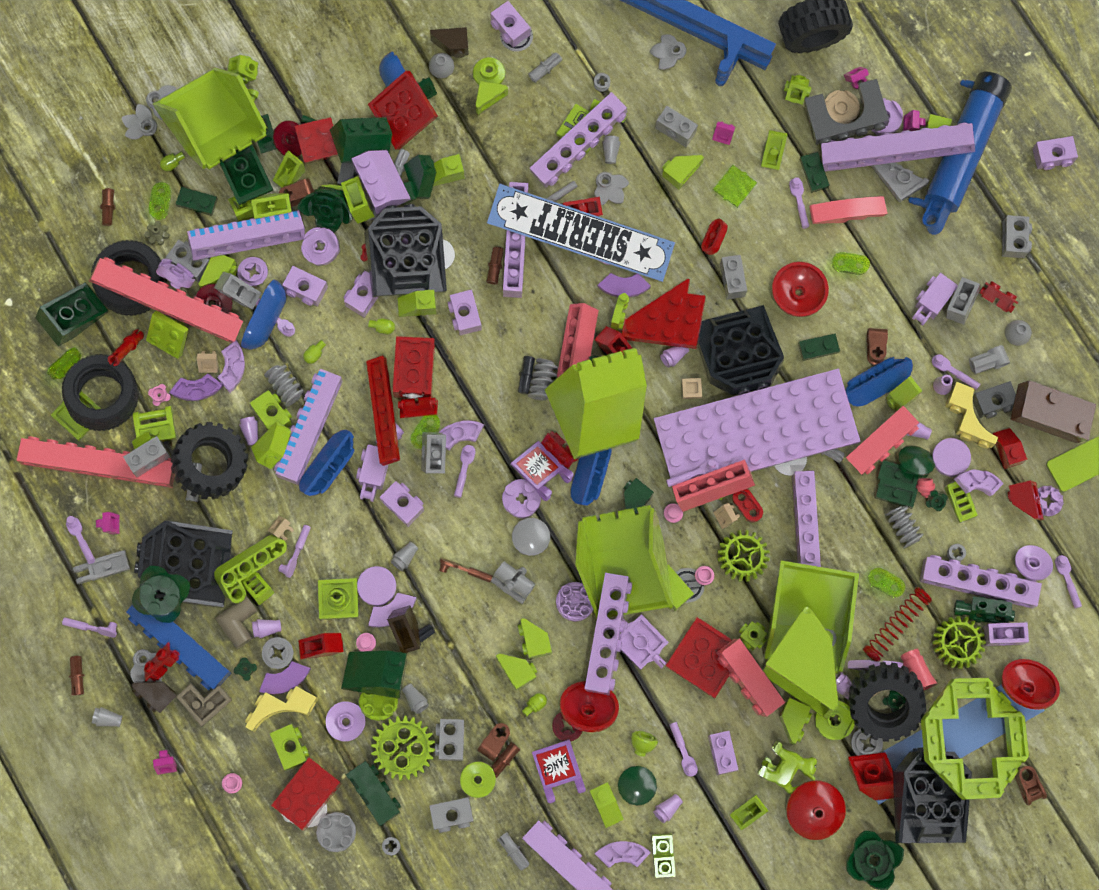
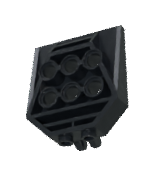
[364,204,447,297]
[697,305,784,396]
[134,520,233,608]
[893,747,972,843]

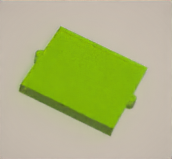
[713,165,757,208]

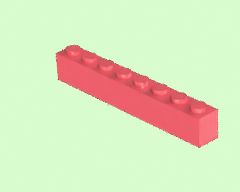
[89,257,243,343]
[16,436,175,488]

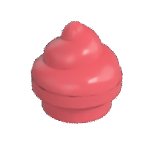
[916,478,935,498]

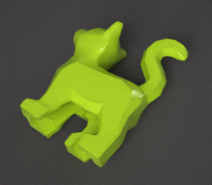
[757,740,817,794]

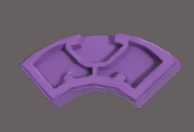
[597,273,651,297]
[169,373,224,401]
[259,661,311,695]

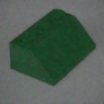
[330,117,392,163]

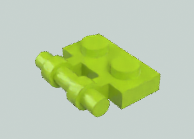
[611,293,629,331]

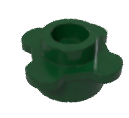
[925,490,948,511]
[234,657,257,681]
[882,690,906,712]

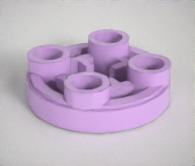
[932,438,971,478]
[357,566,396,606]
[556,582,593,622]

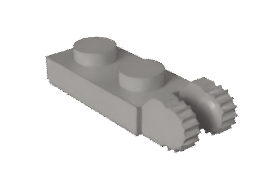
[73,550,131,584]

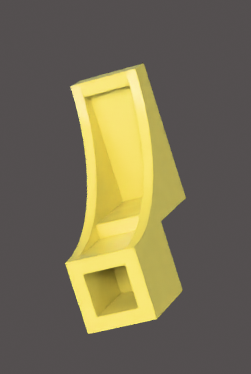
[945,382,998,449]
[245,686,318,732]

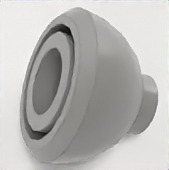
[429,53,454,78]
[1005,320,1032,346]

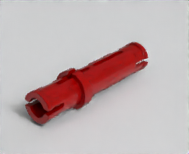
[108,329,144,366]

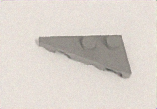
[871,163,929,203]

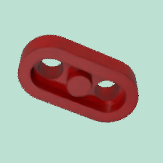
[701,219,728,255]
[732,489,763,523]

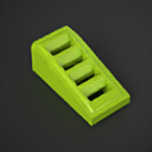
[944,482,978,523]
[240,564,274,605]

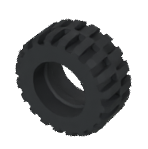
[778,0,853,54]
[171,422,248,500]
[849,662,926,742]

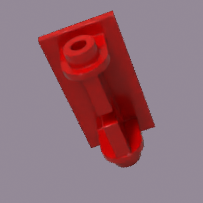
[979,281,1018,313]
[398,396,438,418]
[541,431,579,469]
[144,643,180,681]

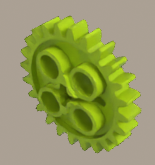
[371,716,435,781]

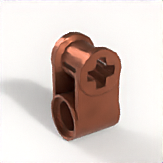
[279,179,314,208]
[867,328,888,366]
[477,723,510,762]
[1015,766,1047,806]

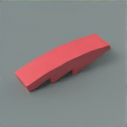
[809,196,888,224]

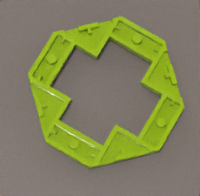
[921,678,1029,800]

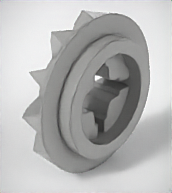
[262,637,294,669]
[851,729,883,756]

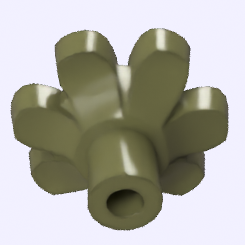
[144,221,170,245]

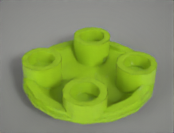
[359,693,398,721]

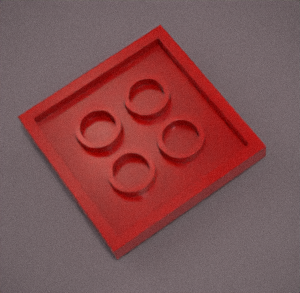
[368,70,438,150]
[665,617,732,699]

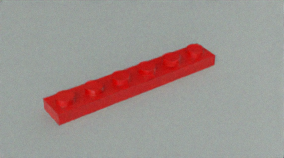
[366,355,400,466]

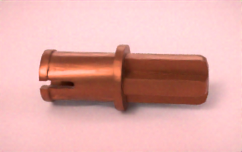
[100,188,115,226]
[486,247,504,285]
[69,656,85,696]
[491,742,521,778]

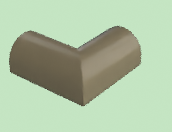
[214,595,258,650]
[176,684,232,727]

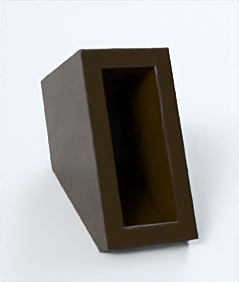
[430,27,469,58]
[387,605,420,653]

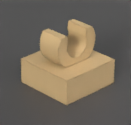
[197,351,219,373]
[682,378,702,399]
[713,503,740,529]
[267,516,294,540]

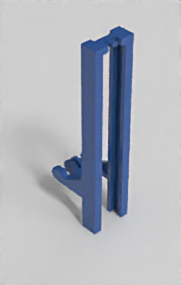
[620,0,776,86]

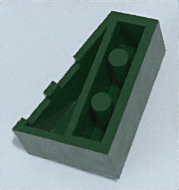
[345,761,401,826]

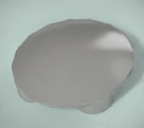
[512,518,550,556]
[316,812,356,852]

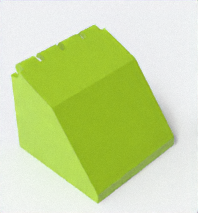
[153,68,267,170]
[544,348,647,459]
[575,505,673,618]
[764,561,859,674]
[763,607,838,719]

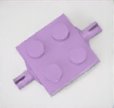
[619,614,669,670]

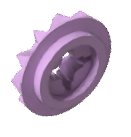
[238,257,268,287]
[1038,486,1064,516]

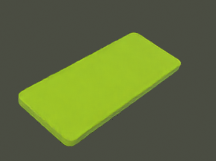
[1046,436,1099,492]

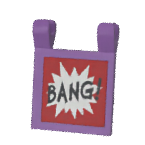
[510,441,574,501]
[532,740,586,803]

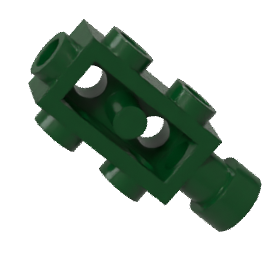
[954,596,1015,624]

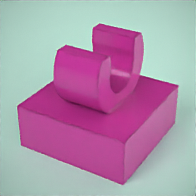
[844,66,869,89]
[903,110,926,131]
[712,121,735,145]
[96,512,120,535]
[153,750,177,775]

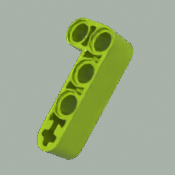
[214,535,287,603]

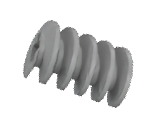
[528,358,558,401]
[264,365,304,407]
[885,506,924,549]

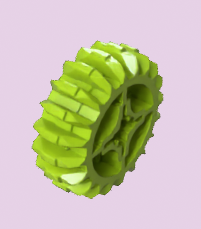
[717,530,770,582]
[932,616,986,669]

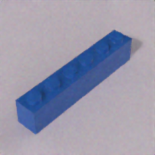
[126,605,232,690]

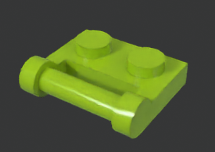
[133,406,177,442]

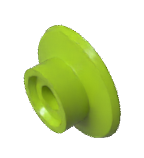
[473,57,506,85]
[460,762,496,798]

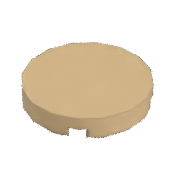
[825,90,860,124]

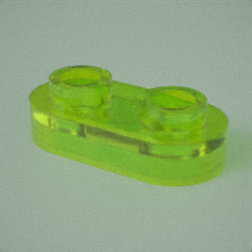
[148,182,172,220]
[832,252,870,275]
[47,347,82,380]
[410,415,440,450]
[868,568,906,598]

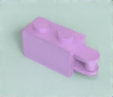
[912,273,958,326]
[356,445,389,502]

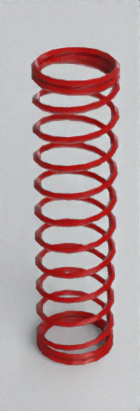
[863,587,932,662]

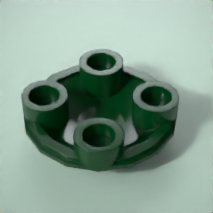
[898,446,935,478]
[618,766,657,806]

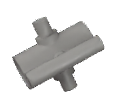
[491,561,536,604]

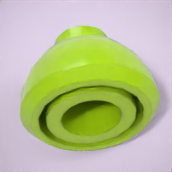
[631,731,658,757]

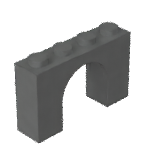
[804,79,889,145]

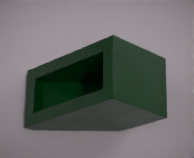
[403,155,437,199]
[623,478,654,514]

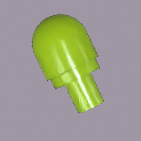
[160,151,186,171]
[368,318,395,335]
[303,340,326,364]
[522,693,547,717]

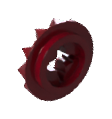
[552,712,583,742]

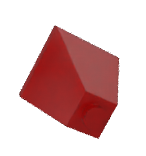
[848,752,894,801]

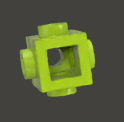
[228,55,258,84]
[784,75,812,105]
[738,621,767,651]

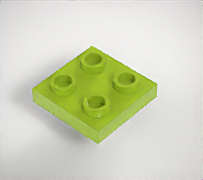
[146,310,189,359]
[318,578,359,620]

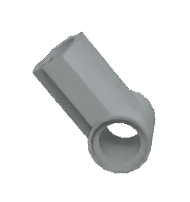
[969,345,1010,375]

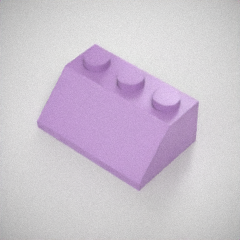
[352,150,411,215]

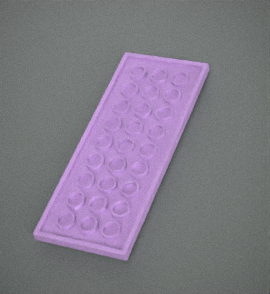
[654,369,860,486]

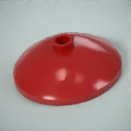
[772,262,829,317]
[1001,659,1060,710]
[560,681,619,732]
[786,780,846,840]

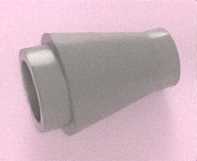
[602,136,621,164]
[391,542,418,571]
[402,684,429,714]
[92,707,122,727]

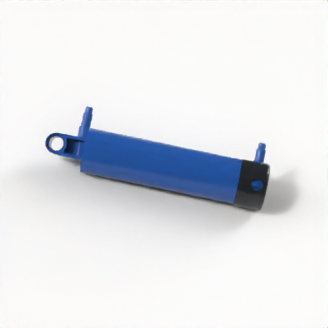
[909,71,1012,235]

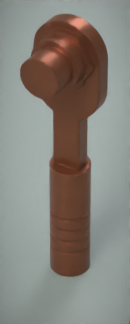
[439,558,493,583]

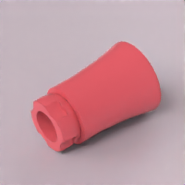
[900,649,938,691]

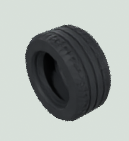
[91,240,167,316]
[62,354,139,431]

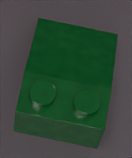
[220,145,273,205]
[35,282,108,347]
[341,650,407,699]

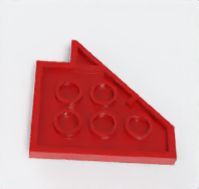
[622,279,706,349]

